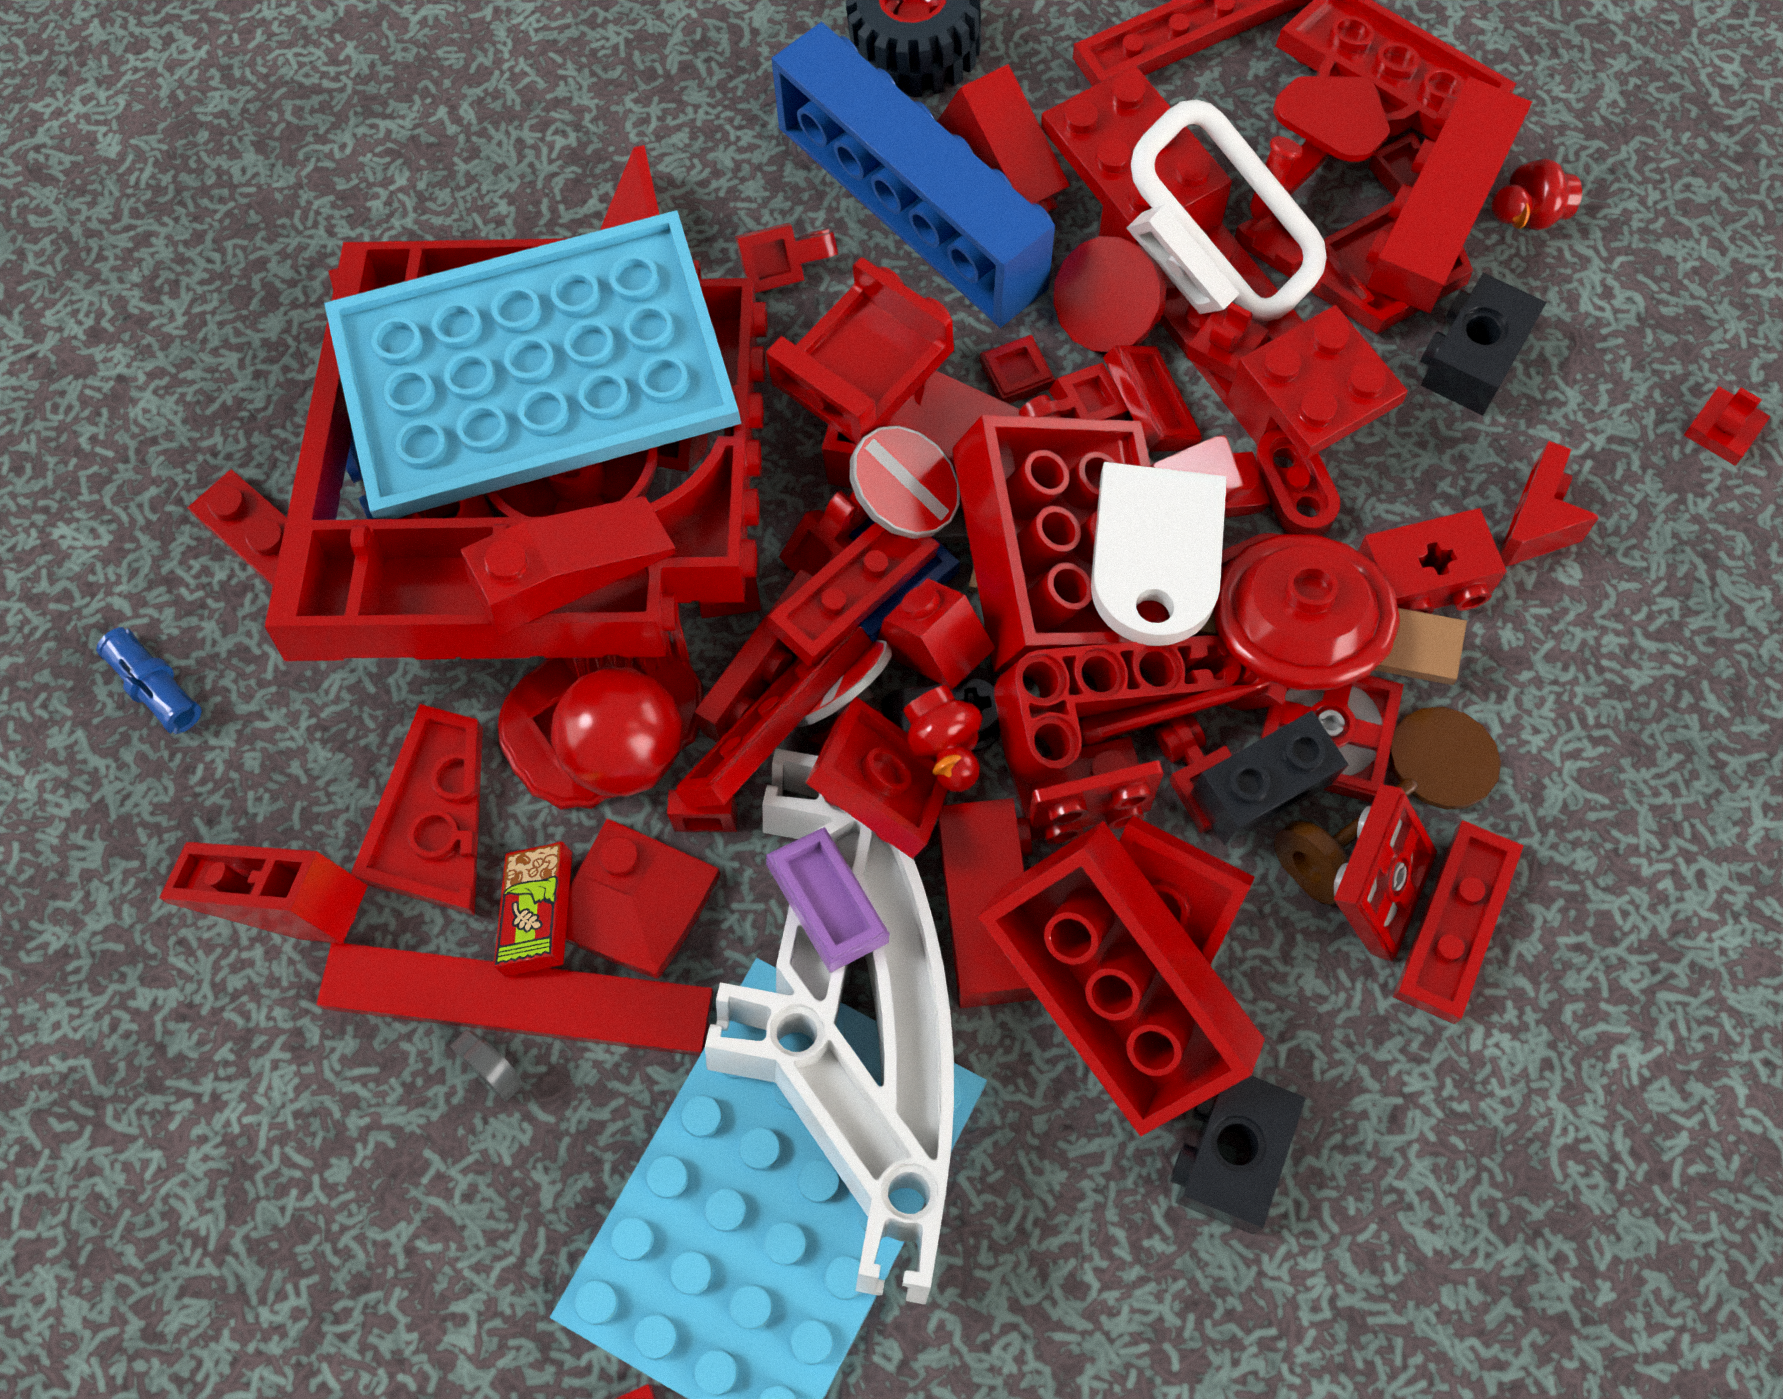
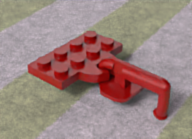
[1250,0,1517,222]

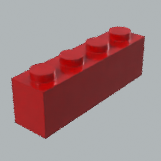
[1365,76,1532,314]

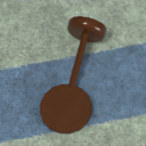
[1274,707,1501,905]

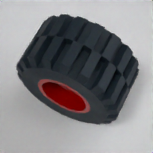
[846,0,982,97]

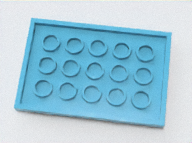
[324,210,741,519]
[550,957,987,1399]

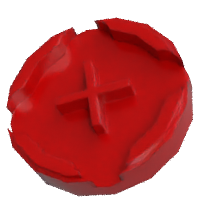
[1053,236,1167,352]

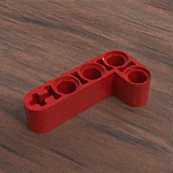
[994,635,1241,783]

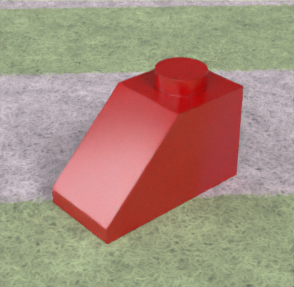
[877,578,995,689]

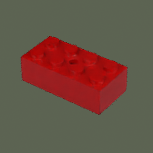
[977,821,1265,1137]

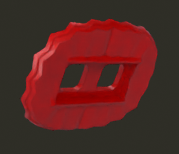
[497,639,704,810]

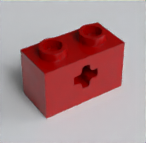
[1358,508,1507,614]

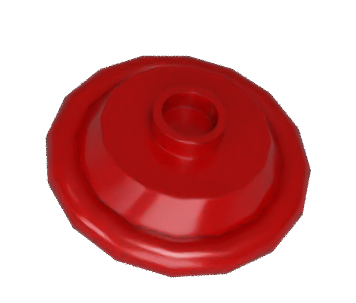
[1213,534,1400,690]

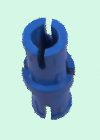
[96,627,202,734]

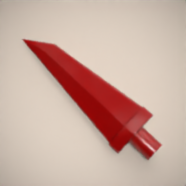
[1078,682,1270,745]

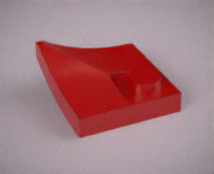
[565,818,721,979]

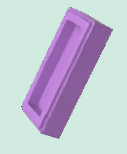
[766,827,890,973]

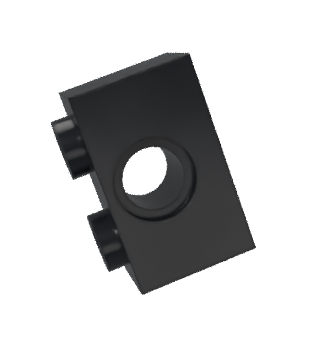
[1420,272,1547,416]
[1191,710,1349,846]
[1170,1076,1306,1235]

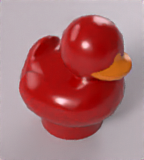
[1491,159,1582,231]
[903,685,983,792]

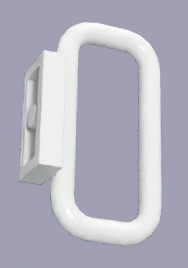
[1127,99,1327,322]

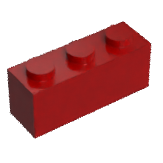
[937,798,1037,1008]

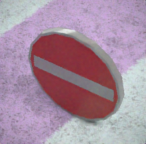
[849,426,960,539]
[797,640,892,727]

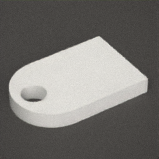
[1091,462,1227,646]

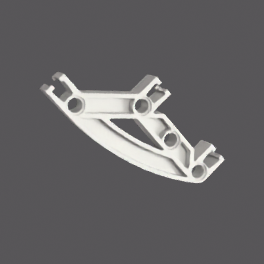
[705,749,954,1304]

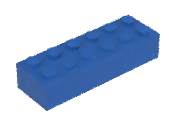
[771,21,1055,328]

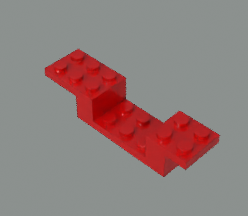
[1041,65,1408,459]

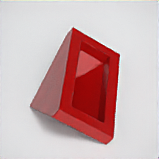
[600,145,660,230]

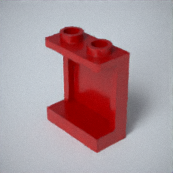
[766,257,954,445]

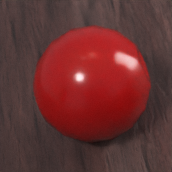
[551,667,683,797]

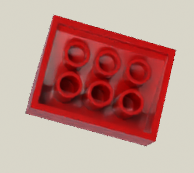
[952,415,1170,672]

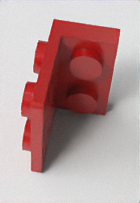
[1010,736,1164,844]

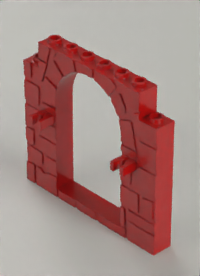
[264,236,768,661]

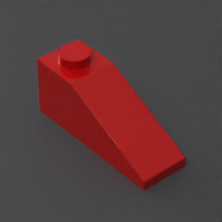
[460,496,675,636]
[159,842,368,944]

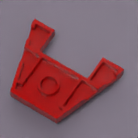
[1235,132,1473,334]

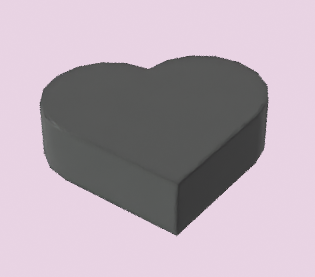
[450,1029,522,1103]

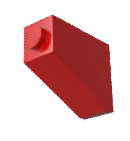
[937,64,1070,214]

